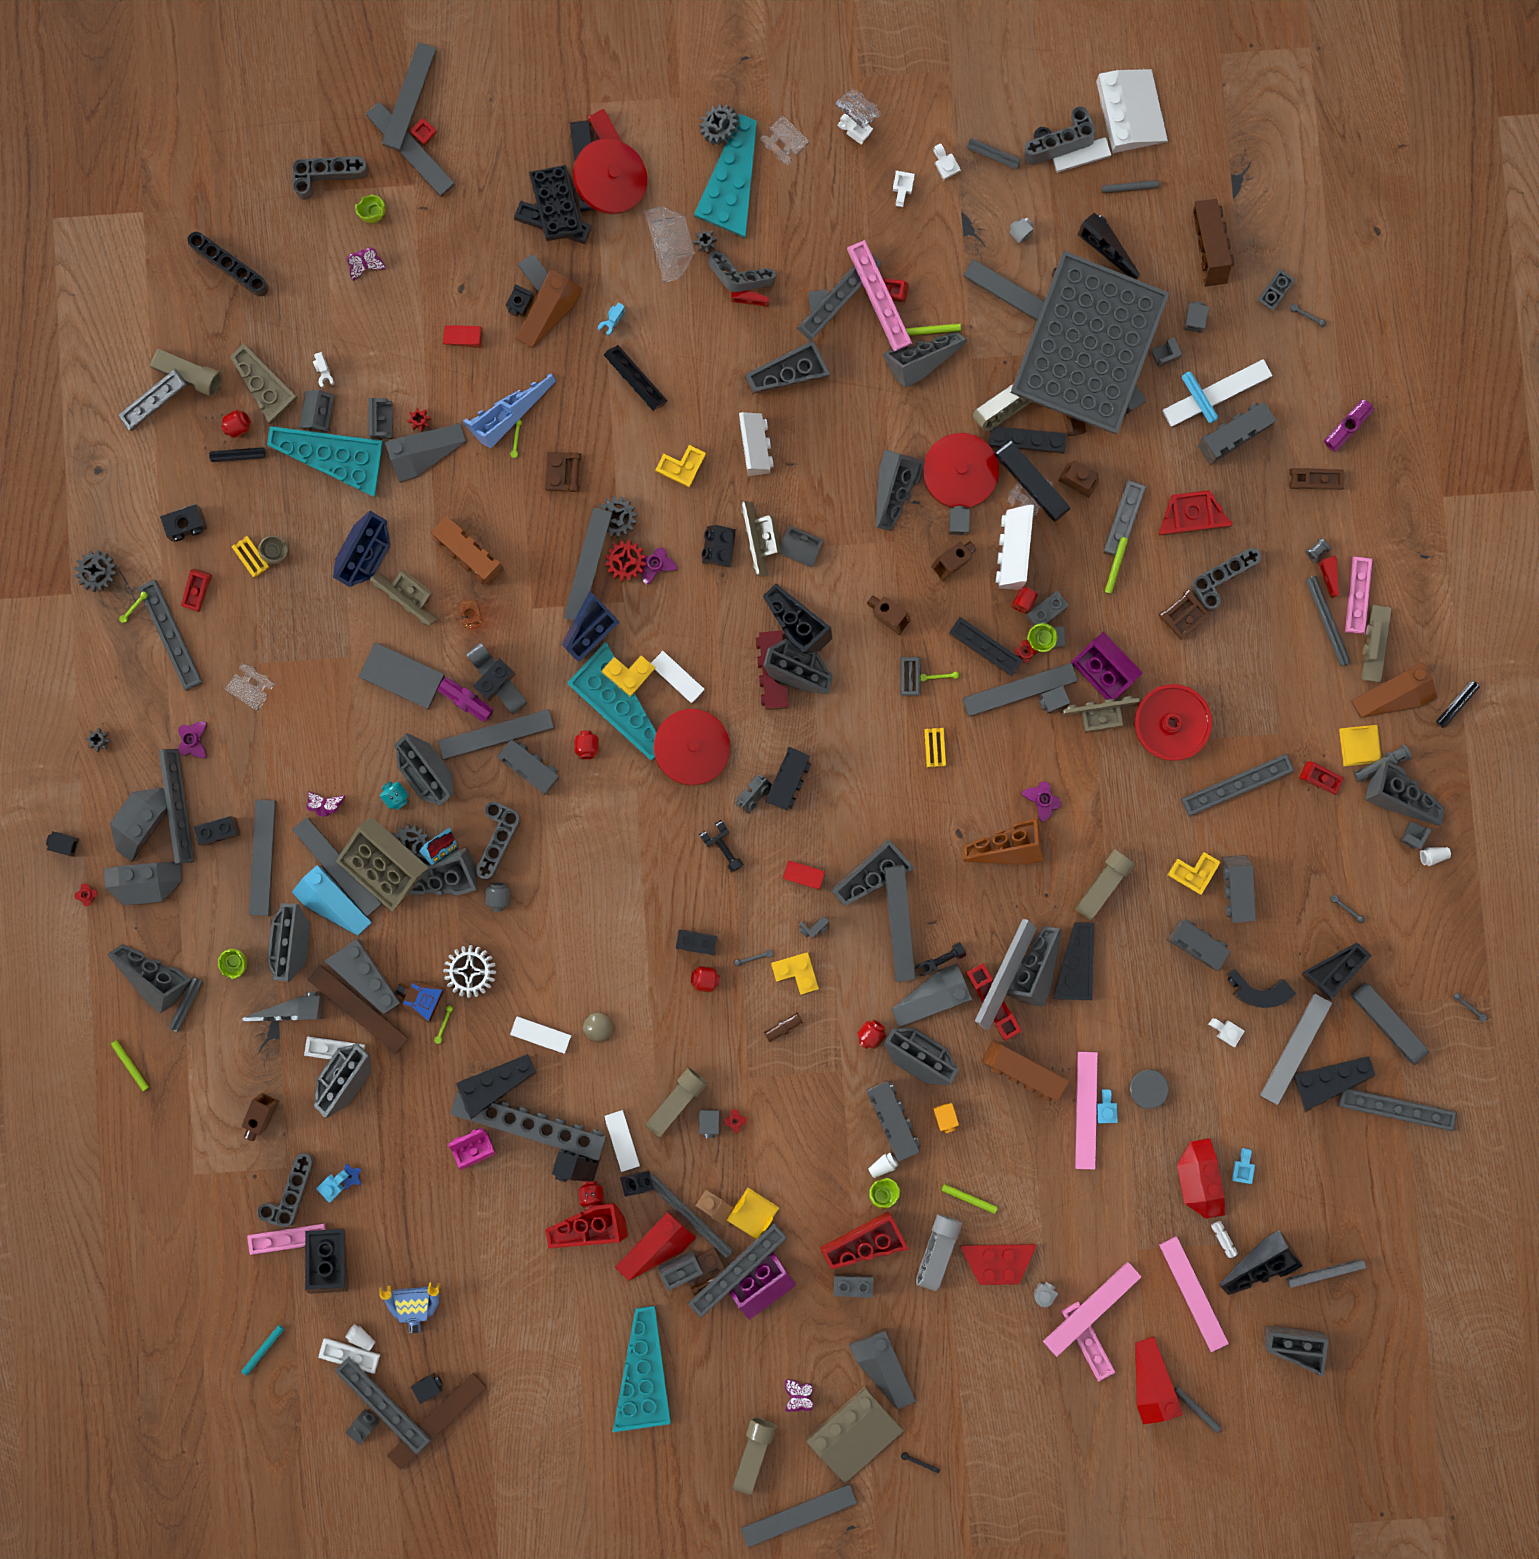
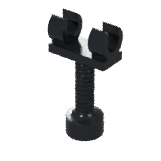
[699,820,744,873]
[915,942,966,976]

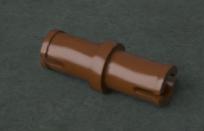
[764,1012,803,1042]

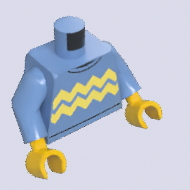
[380,1282,441,1333]

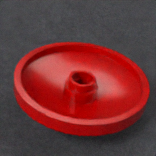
[573,139,647,214]
[923,433,999,509]
[1134,684,1212,761]
[653,709,730,786]

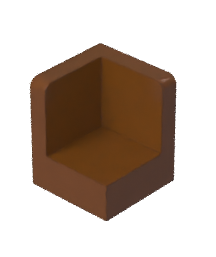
[1063,414,1086,437]

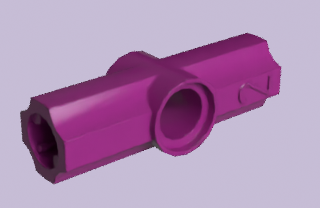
[1323,399,1375,452]
[437,677,494,723]

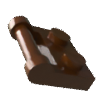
[545,452,582,492]
[1158,589,1211,640]
[688,1247,725,1296]

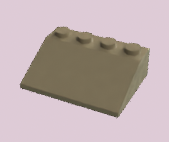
[336,816,429,912]
[806,1386,904,1483]

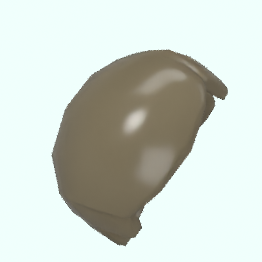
[258,536,288,564]
[583,1012,615,1043]

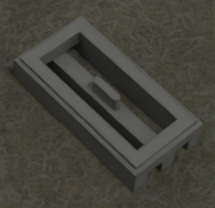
[901,657,921,696]

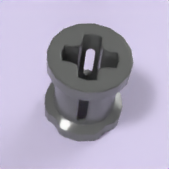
[1305,538,1331,563]

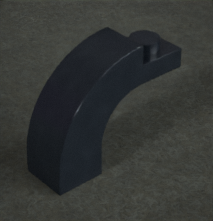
[1226,969,1296,1008]

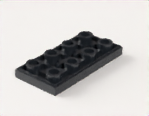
[529,165,583,242]

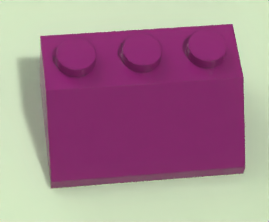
[1071,631,1143,700]
[729,1252,796,1320]

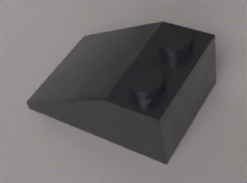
[305,1229,348,1294]

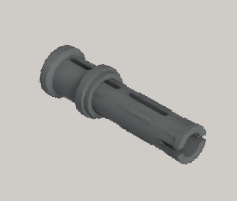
[1353,744,1412,783]

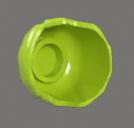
[355,195,386,224]
[1027,623,1058,652]
[218,949,248,979]
[869,1178,900,1209]

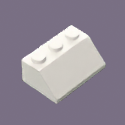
[739,412,774,476]

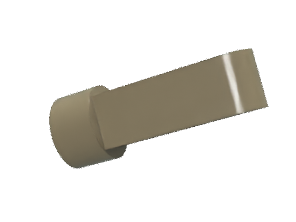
[149,349,223,397]
[973,384,1032,432]
[1075,849,1136,921]
[644,1067,709,1138]
[732,1417,777,1496]

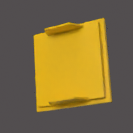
[1339,725,1381,766]
[727,1188,779,1239]

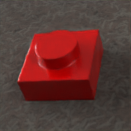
[410,118,437,146]

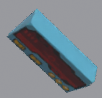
[419,828,458,865]

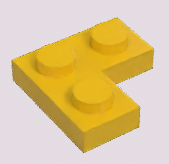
[655,445,706,488]
[601,655,655,697]
[1167,852,1221,895]
[771,952,819,995]

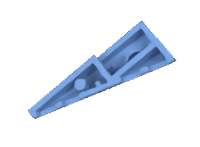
[463,374,556,448]

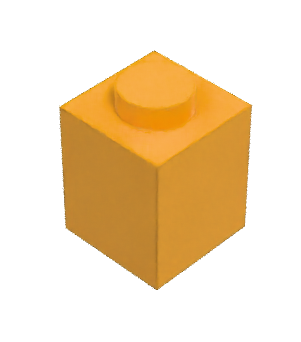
[932,1102,959,1133]

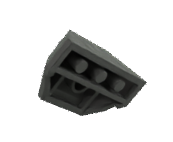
[764,639,833,694]
[394,733,453,806]
[110,788,168,862]
[104,862,182,905]
[267,903,310,982]
[884,1028,959,1086]
[314,1044,371,1118]

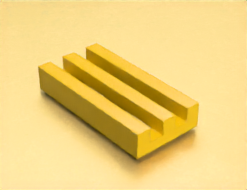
[231,536,270,578]
[924,728,946,767]

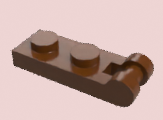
[1289,468,1344,490]

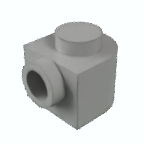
[1009,218,1033,244]
[1033,1282,1058,1307]

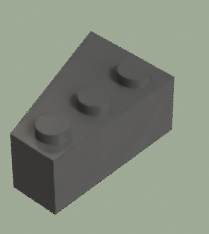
[497,739,560,795]
[1222,855,1256,923]
[1166,919,1231,971]
[1264,1325,1329,1377]

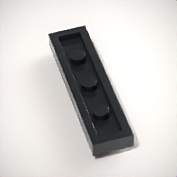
[514,201,591,244]
[604,345,668,411]
[989,427,1066,454]
[949,617,1023,677]

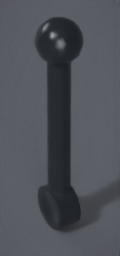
[901,1452,940,1473]

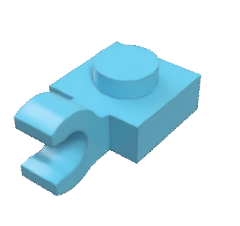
[598,302,626,337]
[1096,1089,1118,1123]
[1231,1148,1255,1184]
[316,1170,349,1203]

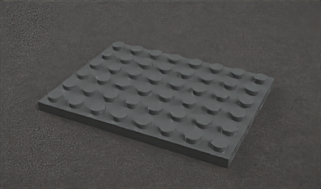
[1010,251,1169,435]

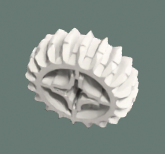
[444,945,496,998]

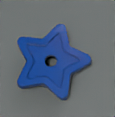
[344,1164,361,1189]

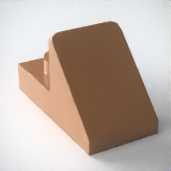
[695,1189,734,1227]

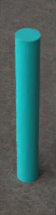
[241,1325,285,1376]

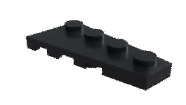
[1053,922,1094,1000]
[456,1054,536,1119]
[1293,1056,1375,1113]

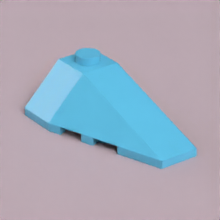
[292,865,372,936]

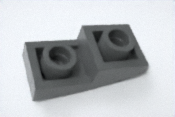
[517,254,548,293]
[1258,269,1295,311]

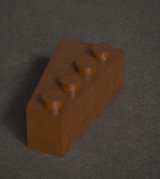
[1193,199,1234,287]

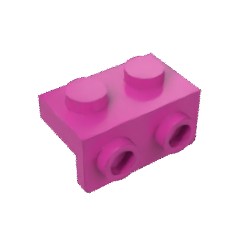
[448,1128,496,1170]

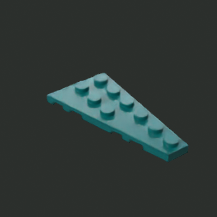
[694,114,757,239]
[267,426,384,498]
[567,642,656,761]
[613,1305,671,1432]

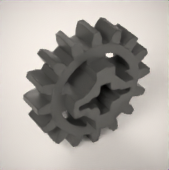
[699,104,740,145]
[599,496,637,538]
[74,550,118,592]
[392,825,429,860]

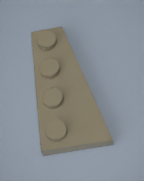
[230,343,297,424]

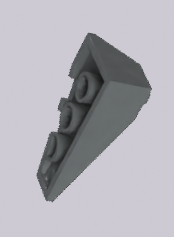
[108,944,191,1013]
[243,992,324,1022]

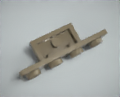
[741,501,781,577]
[370,570,438,626]
[1361,605,1391,683]
[1062,696,1140,733]

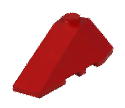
[545,1203,628,1248]
[615,1210,696,1281]
[1135,1336,1183,1425]

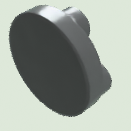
[1129,1070,1169,1109]

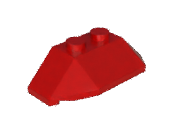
[1176,1138,1225,1219]

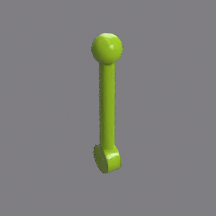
[510,419,522,458]
[119,592,148,623]
[921,671,959,682]
[434,1005,453,1044]

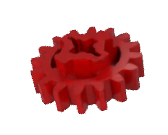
[605,540,646,582]

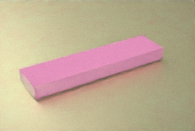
[1345,557,1373,635]
[247,1223,326,1255]
[1061,1302,1116,1382]

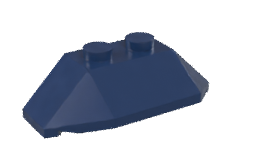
[333,511,390,587]

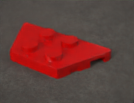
[1158,490,1232,535]
[960,1244,1036,1285]

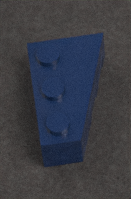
[561,592,620,662]

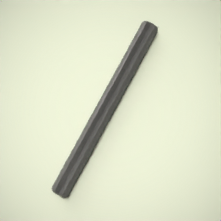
[650,1172,733,1258]

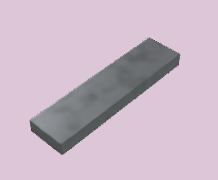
[119,369,188,430]
[1103,480,1146,556]
[1285,1259,1366,1288]

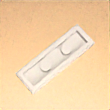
[1052,137,1111,173]
[651,651,705,704]
[510,1016,572,1054]
[304,1036,365,1059]
[604,1110,640,1172]
[318,1338,381,1374]

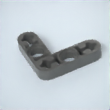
[708,251,776,292]

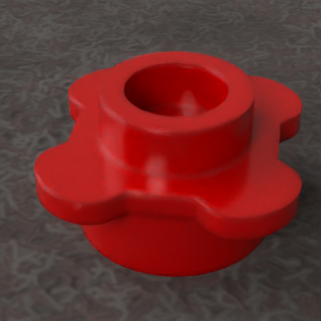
[1014,640,1037,663]
[74,883,98,906]
[724,1109,747,1133]

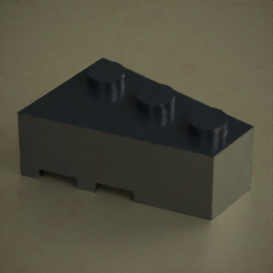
[766,747,812,812]
[1301,942,1372,1001]
[551,1149,600,1182]

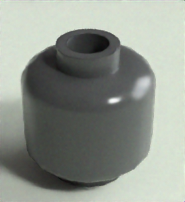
[485,882,511,912]

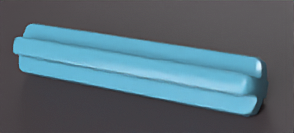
[1182,371,1218,423]

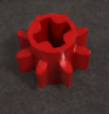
[407,407,432,432]

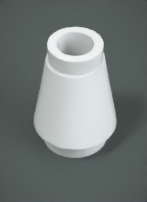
[1420,847,1451,866]
[868,1152,899,1178]
[345,1324,375,1351]

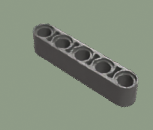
[1350,982,1430,1066]

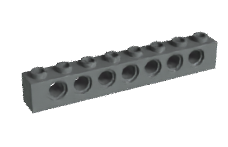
[450,1091,607,1160]

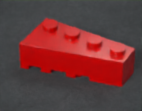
[820,1211,909,1269]

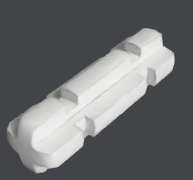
[1211,1221,1238,1258]

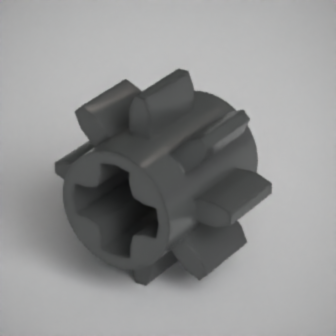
[694,229,717,254]
[85,728,112,752]

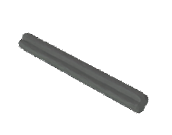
[1306,576,1351,666]

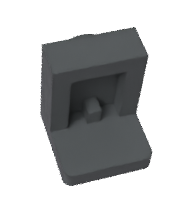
[799,916,829,938]
[345,1409,379,1445]

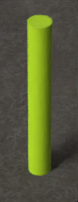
[905,324,961,336]
[1105,537,1128,594]
[111,1040,149,1092]
[941,1184,998,1214]

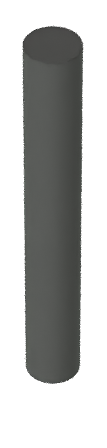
[1101,180,1159,193]
[1174,1386,1222,1433]

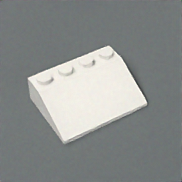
[1096,69,1168,153]
[996,505,1034,590]

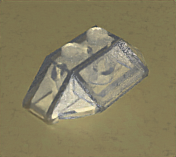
[644,206,695,283]

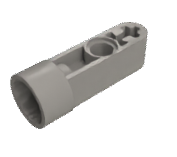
[916,1214,963,1291]

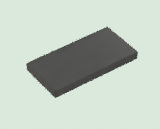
[359,643,445,709]

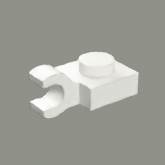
[838,113,873,145]
[933,144,961,181]
[893,171,915,207]
[313,352,334,389]
[1208,1018,1244,1047]

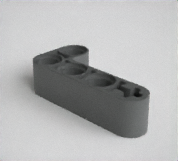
[1024,107,1095,165]
[292,156,369,200]
[1191,548,1261,611]
[466,642,528,714]
[476,801,521,880]
[257,1152,315,1227]

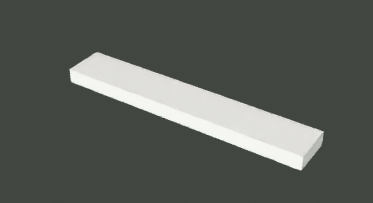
[1162,359,1272,427]

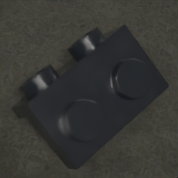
[701,525,736,567]

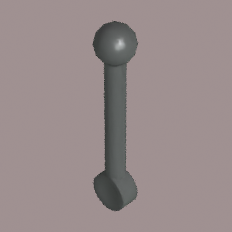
[1290,304,1326,327]
[1330,895,1364,923]
[734,950,773,967]
[1454,993,1487,1022]

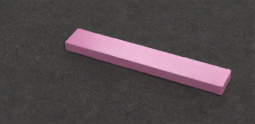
[847,240,912,352]
[1075,1052,1097,1169]
[1159,1236,1229,1352]
[1042,1262,1141,1357]

